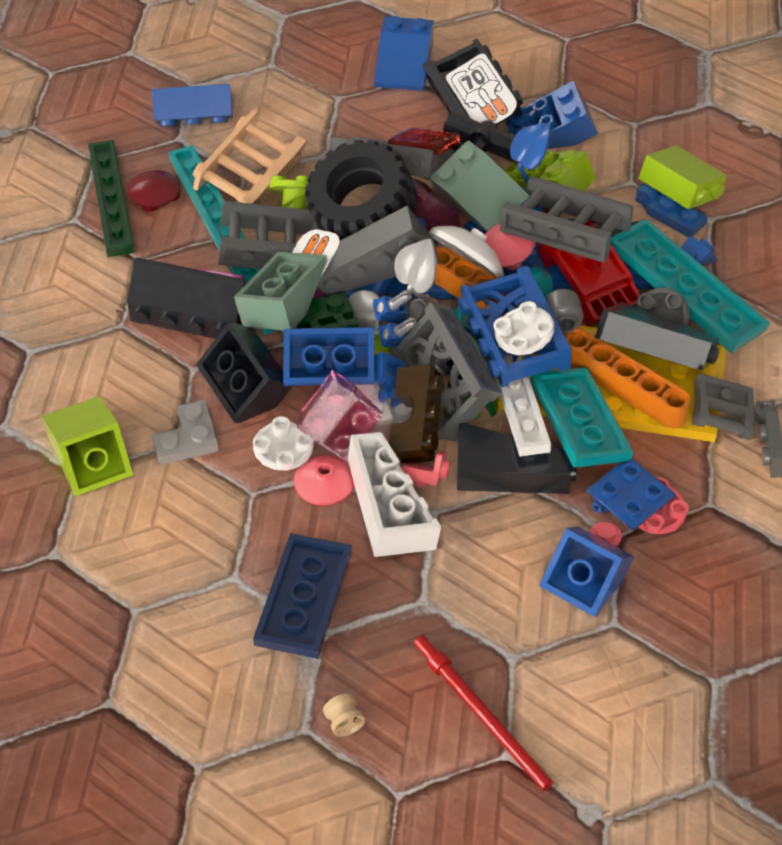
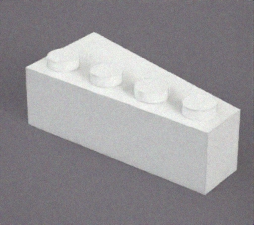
[347,432,441,557]

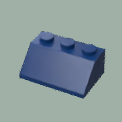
[152,84,233,127]
[283,327,375,386]

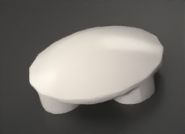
[494,301,554,355]
[253,416,314,471]

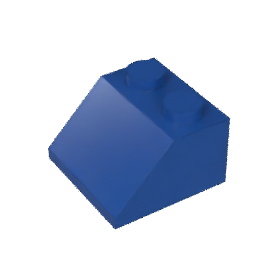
[539,526,634,617]

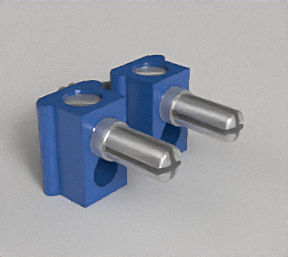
[373,290,418,348]

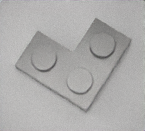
[152,400,219,465]

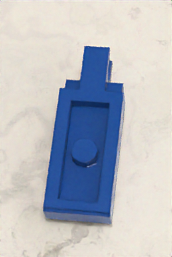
[635,183,708,238]

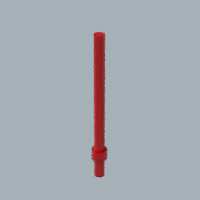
[414,635,553,791]

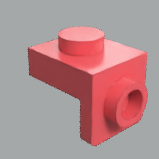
[402,451,451,487]

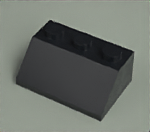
[196,321,293,424]

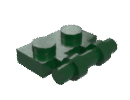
[296,291,359,329]

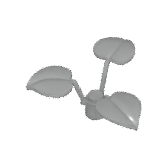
[348,239,448,376]

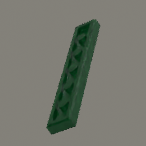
[88,140,135,257]

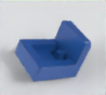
[681,235,717,266]

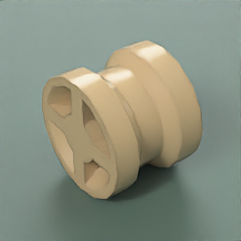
[323,693,365,737]

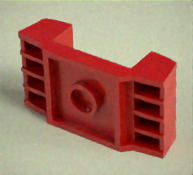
[538,219,641,327]

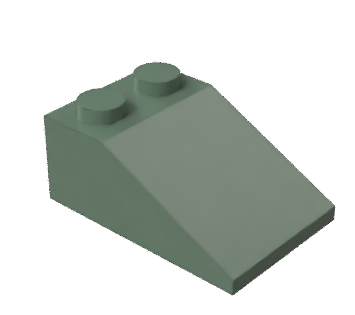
[429,141,530,233]
[234,252,327,332]

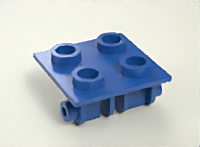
[587,458,676,531]

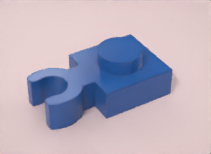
[374,352,405,408]

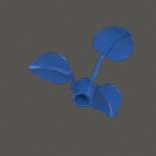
[510,123,551,251]

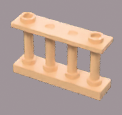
[193,109,306,205]

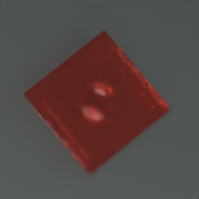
[388,128,460,156]

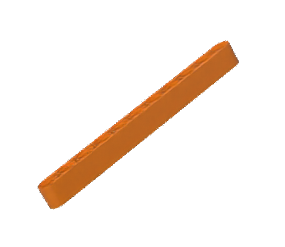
[434,247,690,428]

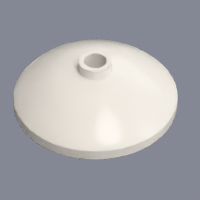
[429,226,504,278]

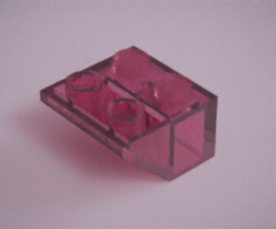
[412,177,460,245]
[297,370,383,462]

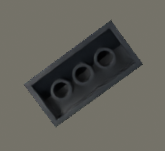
[127,257,246,339]

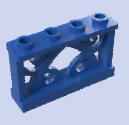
[458,266,571,387]

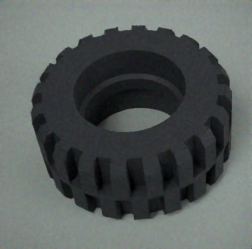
[305,140,417,241]

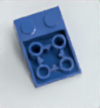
[506,81,598,149]

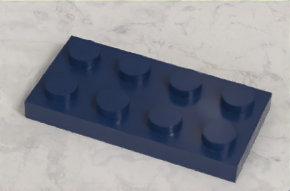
[253,533,352,659]

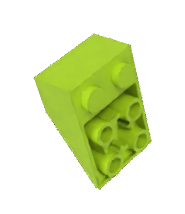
[504,150,596,191]

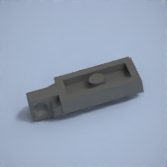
[755,400,782,478]

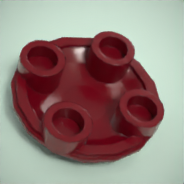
[127,170,180,212]

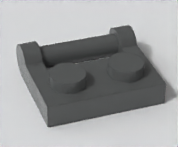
[692,373,755,440]

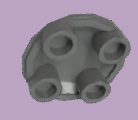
[636,287,690,326]

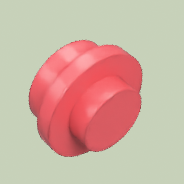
[590,522,622,547]

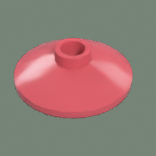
[294,455,355,506]

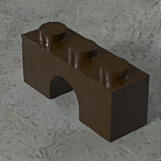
[389,365,445,464]

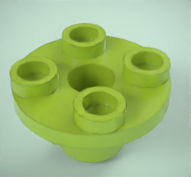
[269,175,309,210]

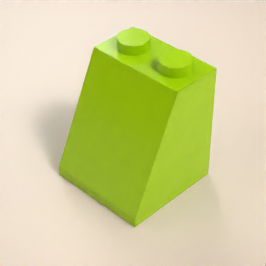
[42,396,133,497]

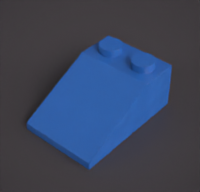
[374,16,434,91]

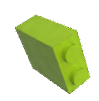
[638,145,727,209]

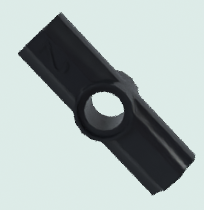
[443,111,516,163]

